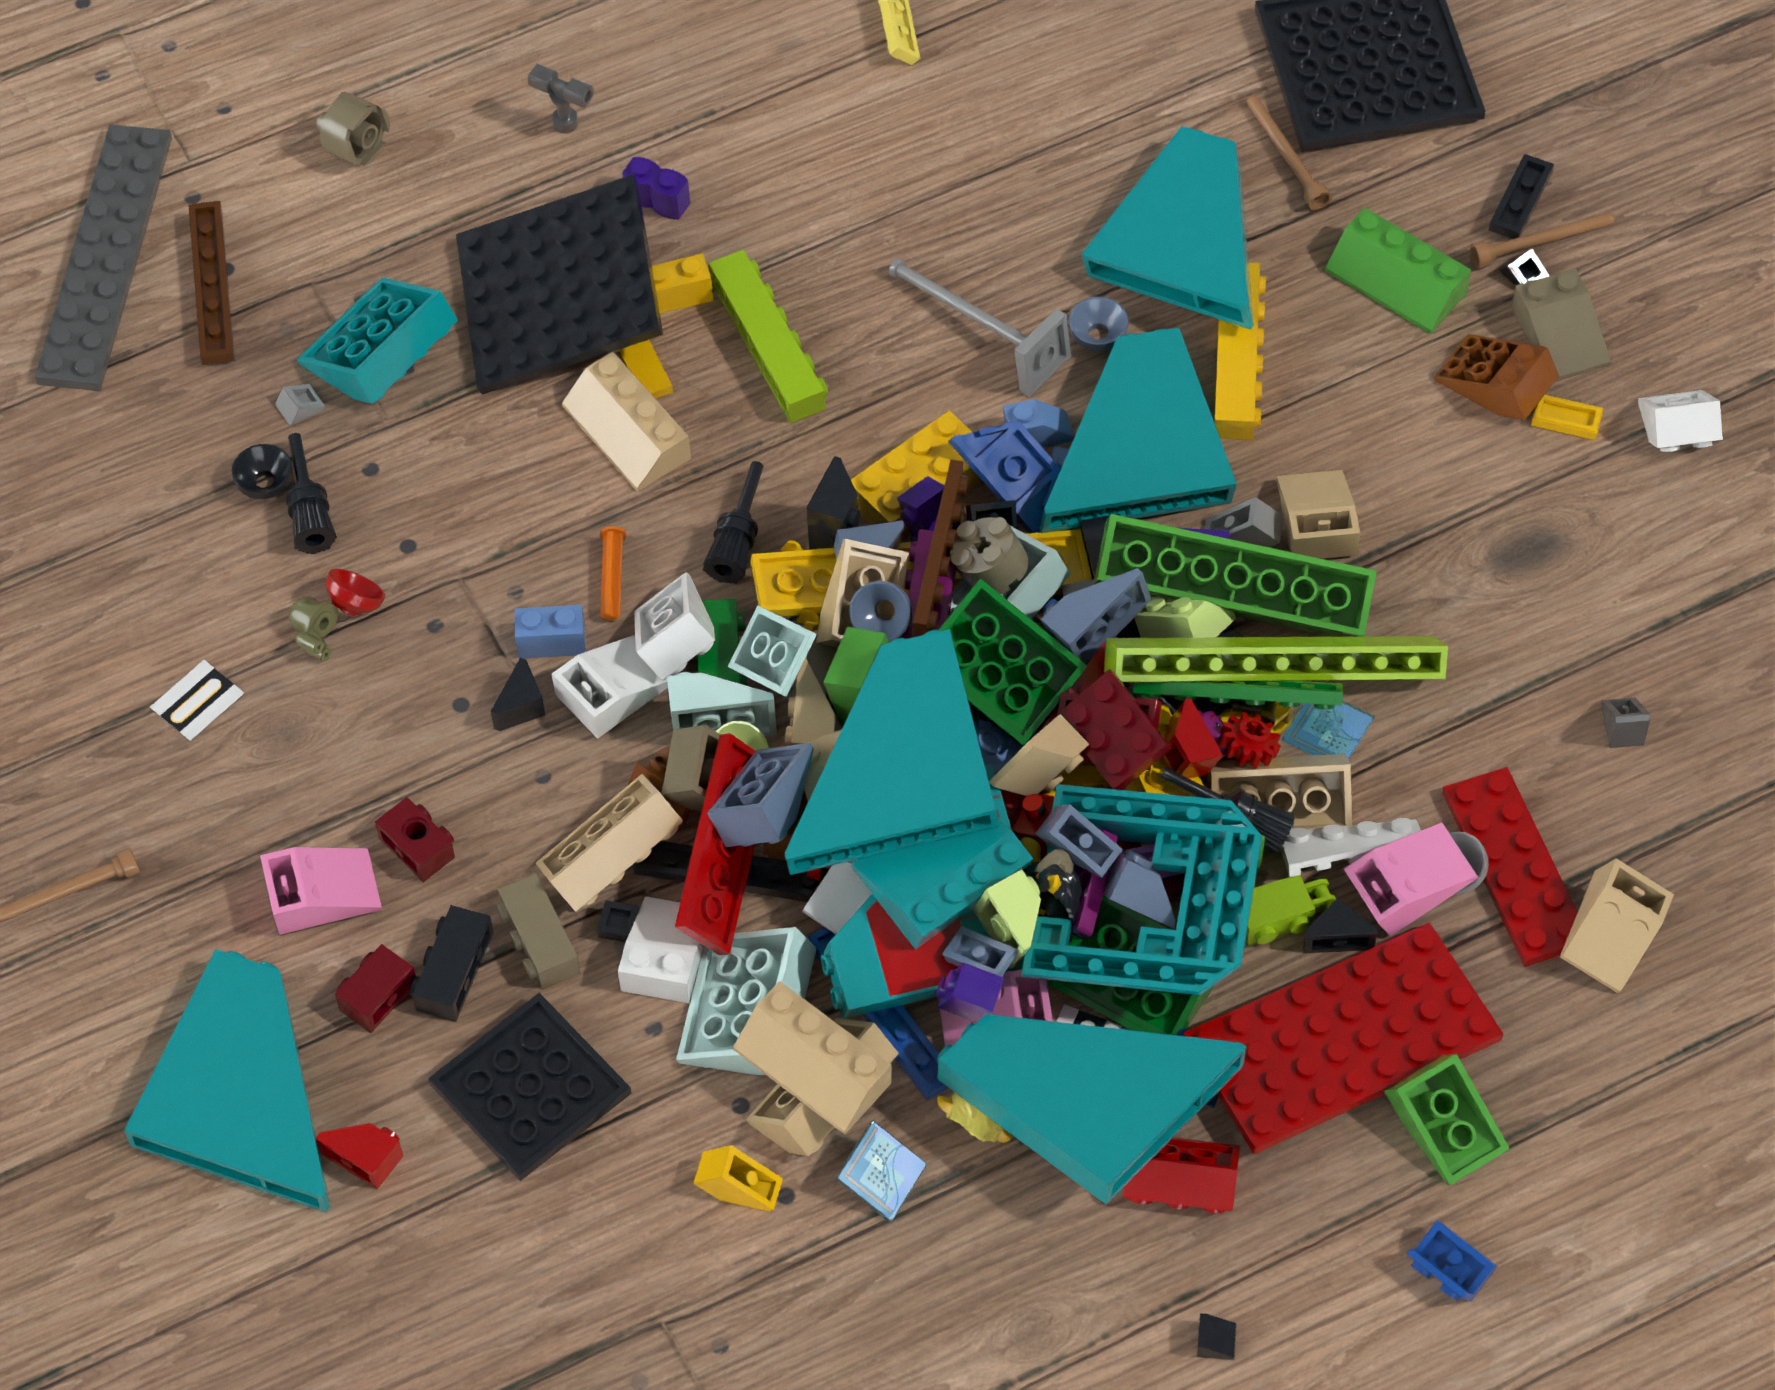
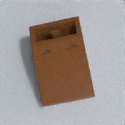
[1434,334,1559,420]

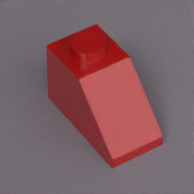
[315,1123,403,1189]

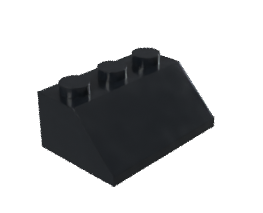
[806,456,861,550]

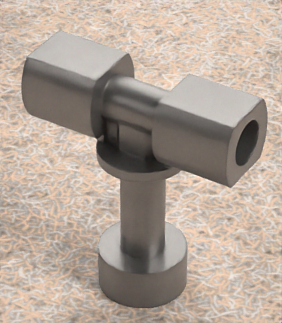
[528,63,594,134]

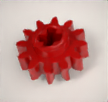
[1219,712,1281,769]

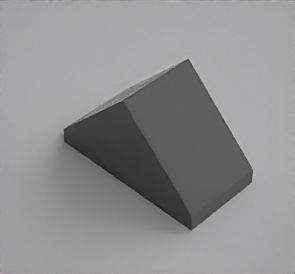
[1601,697,1650,748]

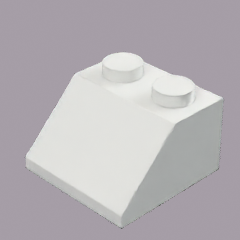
[1638,390,1723,452]

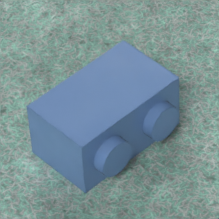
[514,605,586,659]

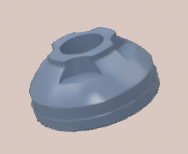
[1069,297,1128,351]
[850,581,912,642]

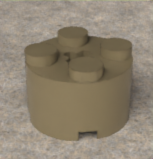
[317,92,390,166]
[950,517,1028,594]

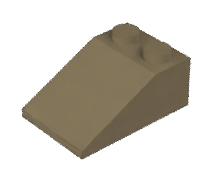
[1512,268,1611,382]
[661,725,721,812]

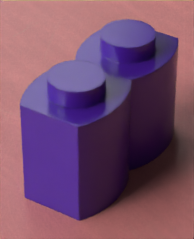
[622,157,690,220]

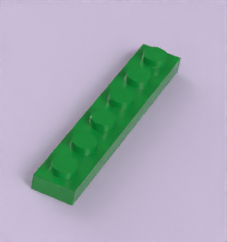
[1133,680,1343,710]

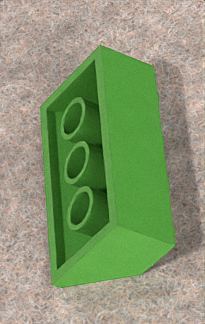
[1325,207,1471,334]

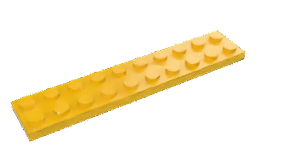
[751,529,1092,617]

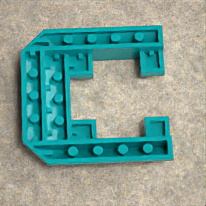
[1021,784,1262,995]

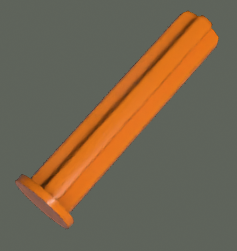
[600,526,627,622]

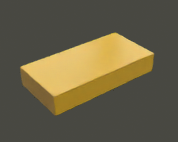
[619,340,673,399]
[1531,395,1604,440]

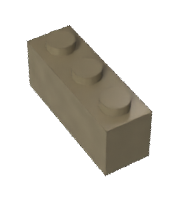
[495,873,581,989]

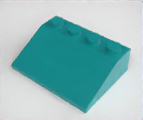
[296,277,458,404]
[851,818,1033,950]

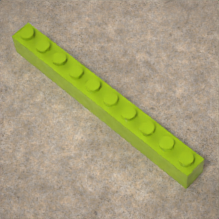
[1104,636,1448,682]

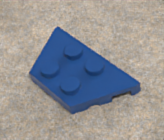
[948,420,1061,533]

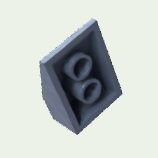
[1041,568,1152,664]
[707,743,814,847]

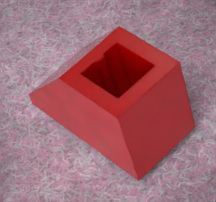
[1162,698,1223,779]

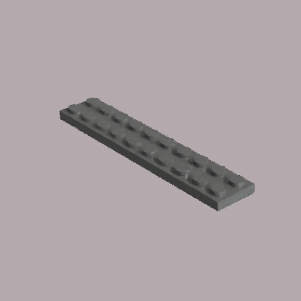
[35,124,172,391]

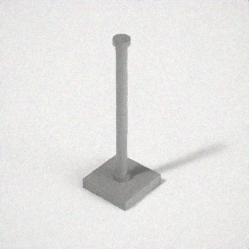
[889,258,1071,397]

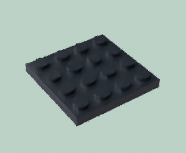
[428,992,632,1182]

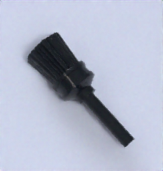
[285,433,337,554]
[702,461,764,584]
[1158,766,1295,854]

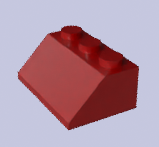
[1123,1137,1240,1214]

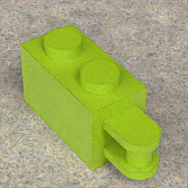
[1246,875,1336,946]

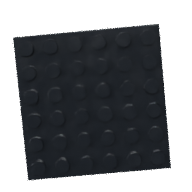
[1255,0,1485,152]
[456,175,663,395]

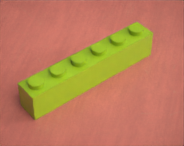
[709,249,828,424]

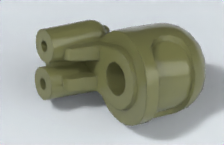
[289,597,339,661]

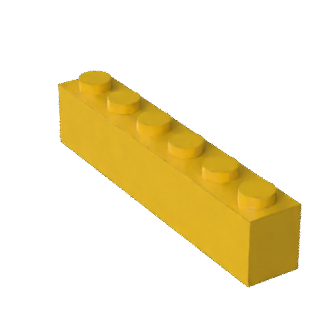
[1214,262,1266,440]

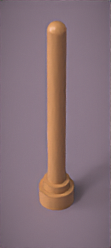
[1247,95,1332,210]
[1469,213,1615,269]
[0,848,140,923]

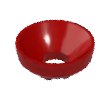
[325,569,385,616]

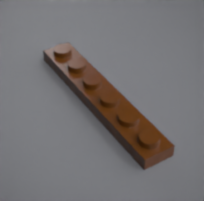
[188,201,235,365]
[912,460,969,638]

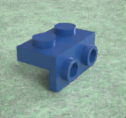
[1407,1220,1498,1302]

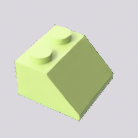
[1134,596,1236,638]
[973,869,1041,969]

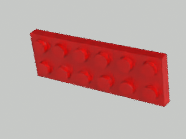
[675,733,756,955]
[1442,767,1578,967]

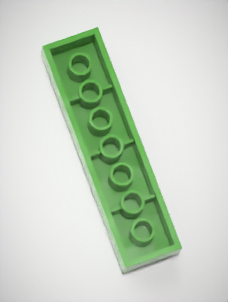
[1093,514,1377,637]

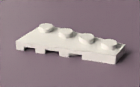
[1280,818,1421,877]

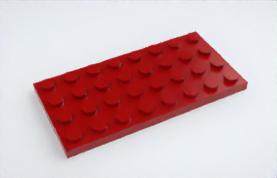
[1183,922,1504,1155]

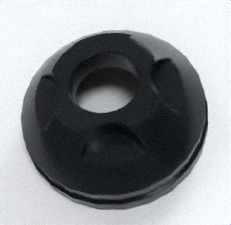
[232,444,293,499]

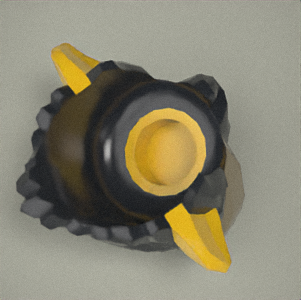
[1024,849,1082,924]

